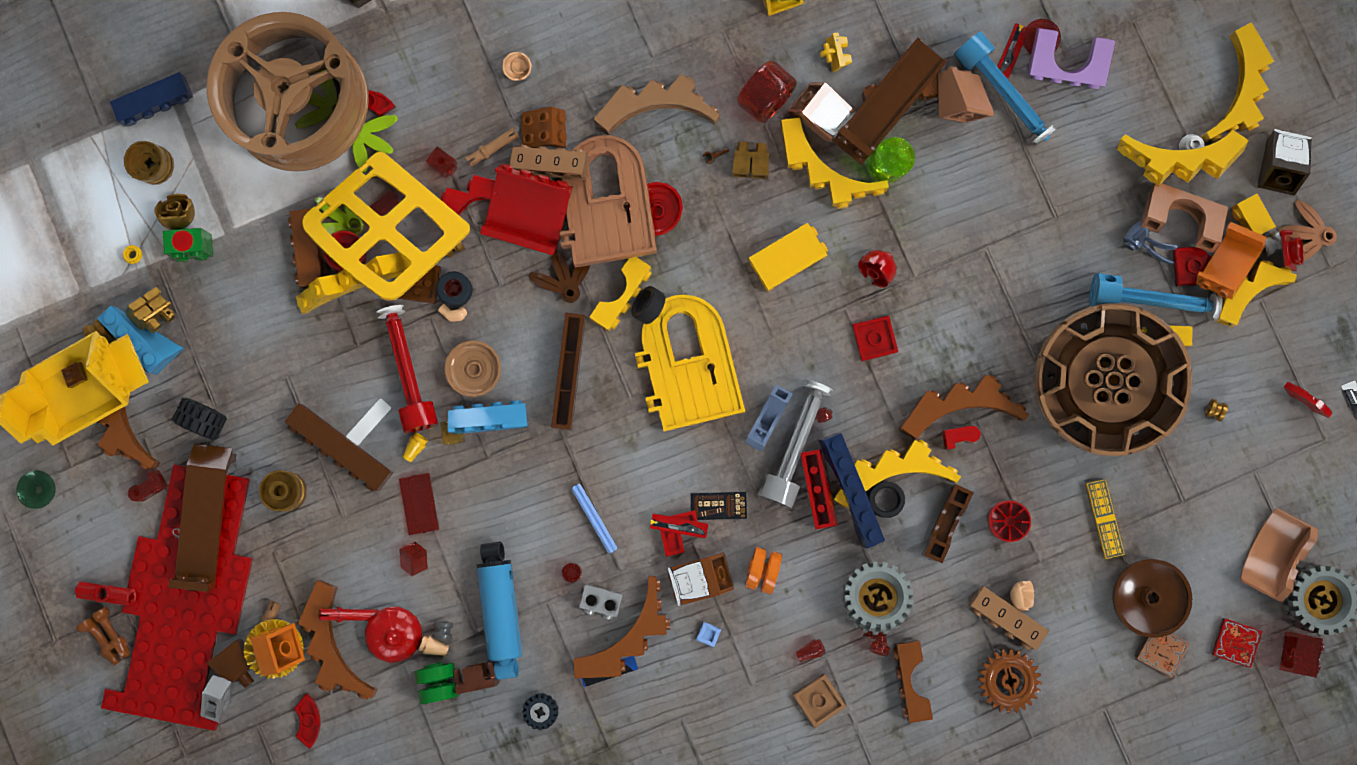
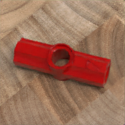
[75,581,136,606]

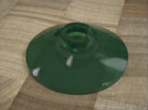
[16,470,56,509]

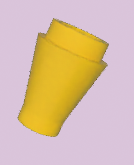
[402,432,428,462]

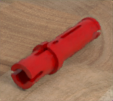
[318,607,379,623]

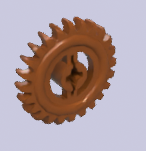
[977,648,1042,714]

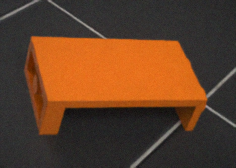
[1196,222,1267,300]

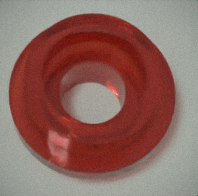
[815,407,833,423]

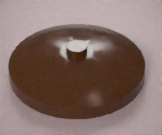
[1112,559,1193,638]

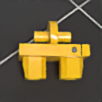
[819,33,852,72]

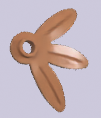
[1279,200,1337,261]

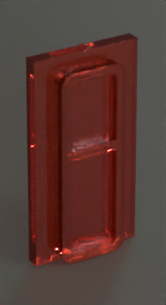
[399,473,440,535]

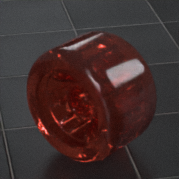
[737,61,797,123]

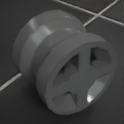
[432,621,453,639]

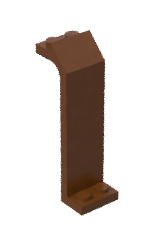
[832,38,947,165]
[168,444,237,592]

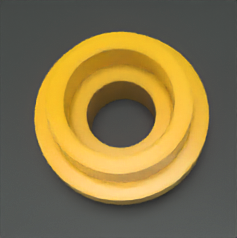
[123,245,143,264]

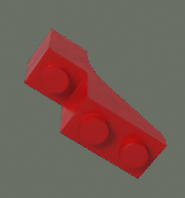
[440,175,495,215]

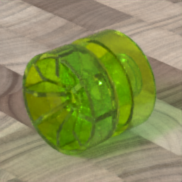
[869,137,915,184]

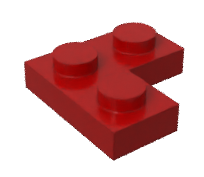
[660,510,697,557]

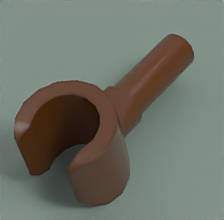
[703,147,729,164]

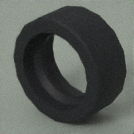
[631,286,665,324]
[868,481,905,518]

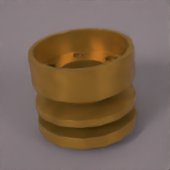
[123,141,174,185]

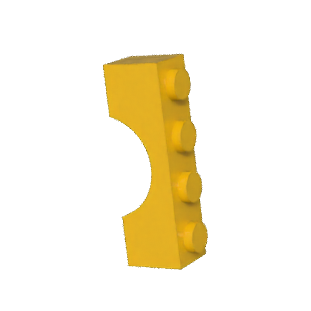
[589,257,652,332]

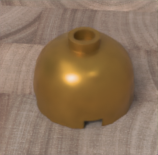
[154,194,195,230]

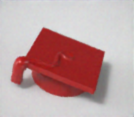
[1279,229,1304,272]

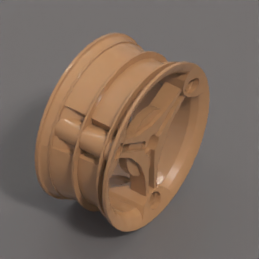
[207,12,369,172]

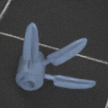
[1123,221,1178,264]

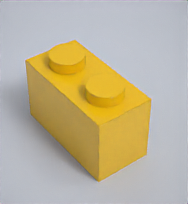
[1231,194,1276,235]

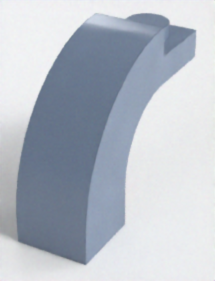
[745,385,792,452]

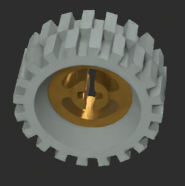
[842,561,914,635]
[1283,565,1357,635]

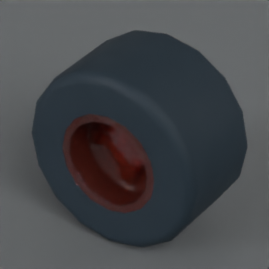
[437,271,473,307]

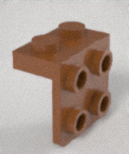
[521,106,567,148]

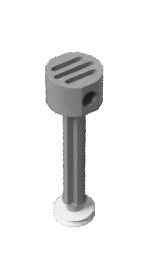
[758,380,833,508]

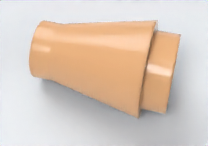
[419,635,449,657]

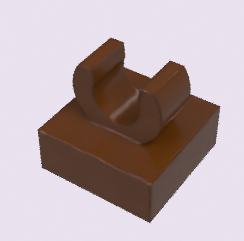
[61,362,88,388]

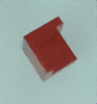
[399,541,428,576]

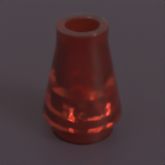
[796,639,826,662]

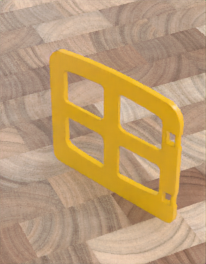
[302,152,470,301]

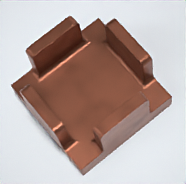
[453,661,500,695]

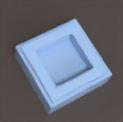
[696,621,721,647]

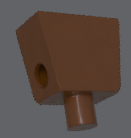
[207,639,254,688]

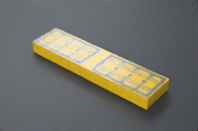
[1086,479,1125,559]

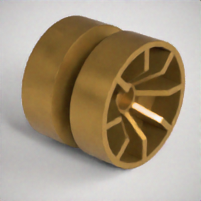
[259,470,307,512]

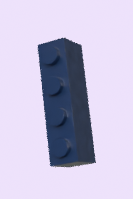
[110,72,194,127]

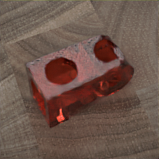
[128,470,169,502]

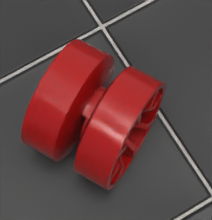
[987,501,1031,542]

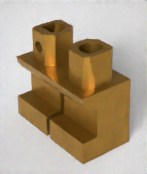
[732,141,769,179]
[126,287,175,334]

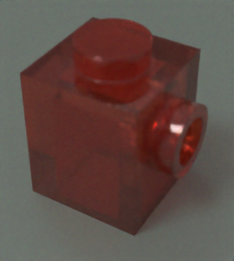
[426,146,458,178]

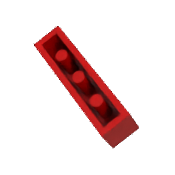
[801,449,838,530]

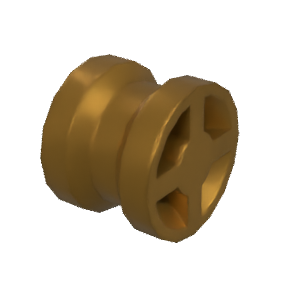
[1205,398,1228,422]

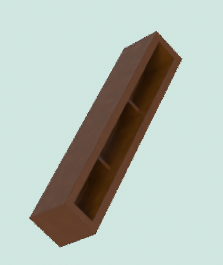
[551,313,586,431]
[284,403,394,492]

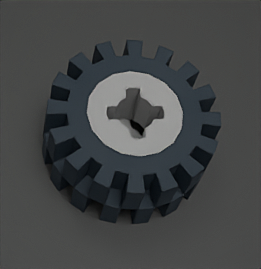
[522,693,559,730]

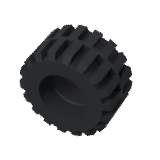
[172,398,227,440]

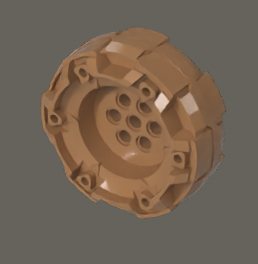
[1034,303,1192,456]

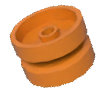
[745,547,782,595]

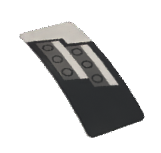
[1341,381,1357,419]

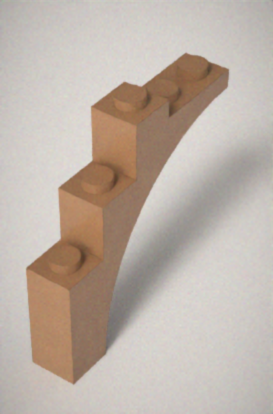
[594,74,720,135]

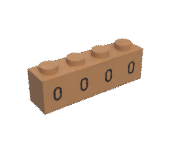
[510,145,591,180]
[968,586,1049,651]

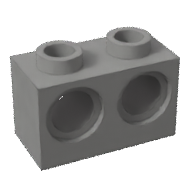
[579,584,623,620]
[200,675,231,723]

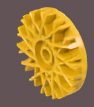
[244,619,304,679]

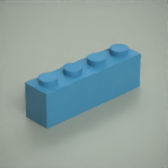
[97,306,184,375]
[448,400,528,435]

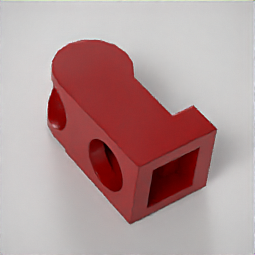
[942,426,981,450]

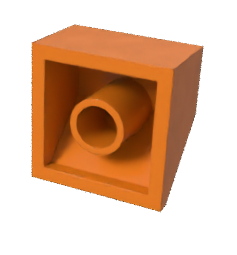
[250,623,305,676]

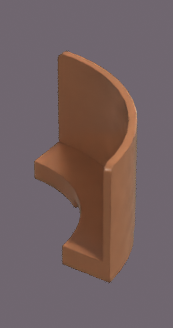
[1240,508,1318,602]

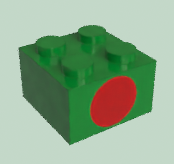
[163,228,213,262]

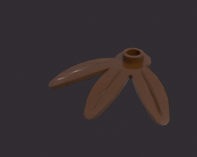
[529,250,590,303]

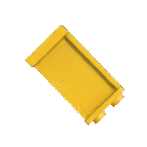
[748,223,828,293]

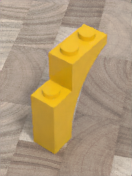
[1213,260,1297,327]

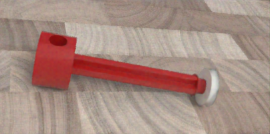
[376,305,438,434]

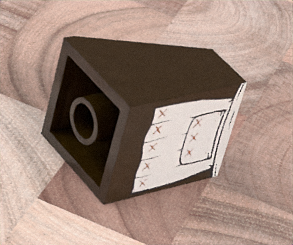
[1257,129,1312,196]

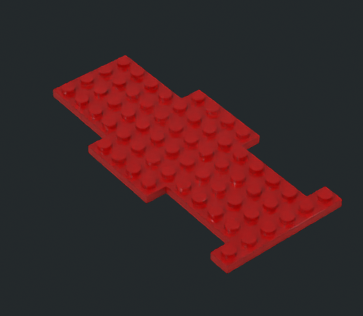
[101,464,253,731]

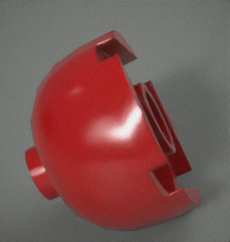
[858,250,897,288]

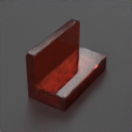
[369,190,401,216]

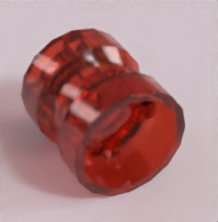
[562,563,582,582]

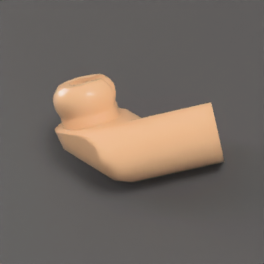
[438,304,467,322]

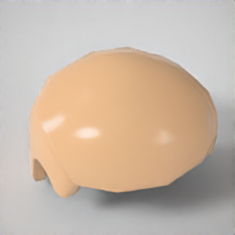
[502,52,532,81]
[1010,581,1034,611]

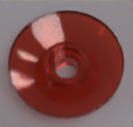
[1022,19,1061,54]

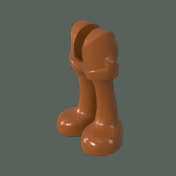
[76,607,130,666]

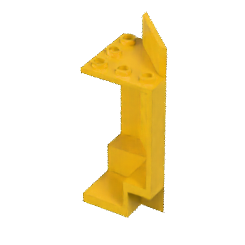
[0,331,149,446]

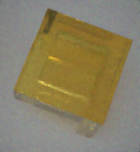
[440,422,465,446]

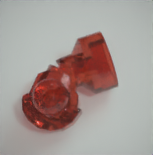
[861,628,890,657]

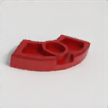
[368,90,396,117]
[1284,382,1332,418]
[294,693,321,749]

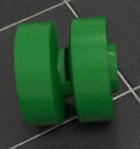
[413,662,460,704]

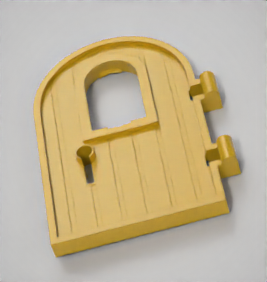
[635,295,745,432]

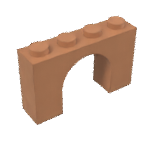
[1140,183,1228,253]

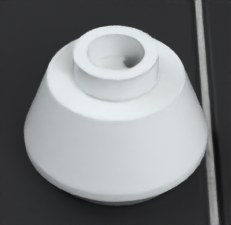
[1179,134,1205,150]

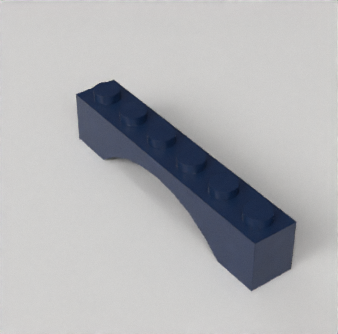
[818,433,885,548]

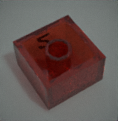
[1279,632,1324,678]

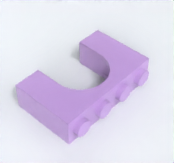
[1028,28,1115,89]

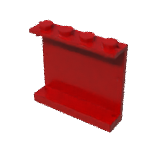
[480,164,573,255]

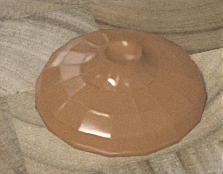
[444,340,502,397]

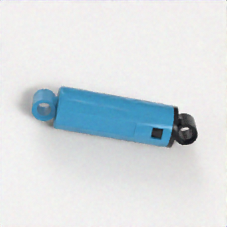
[476,541,522,680]

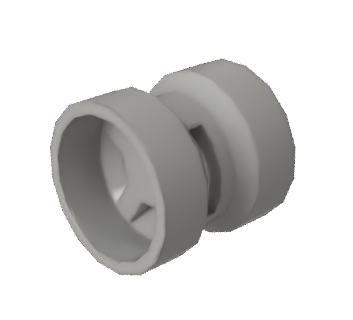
[1262,230,1283,256]

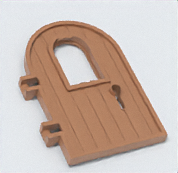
[560,135,658,268]

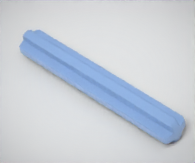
[572,484,617,553]

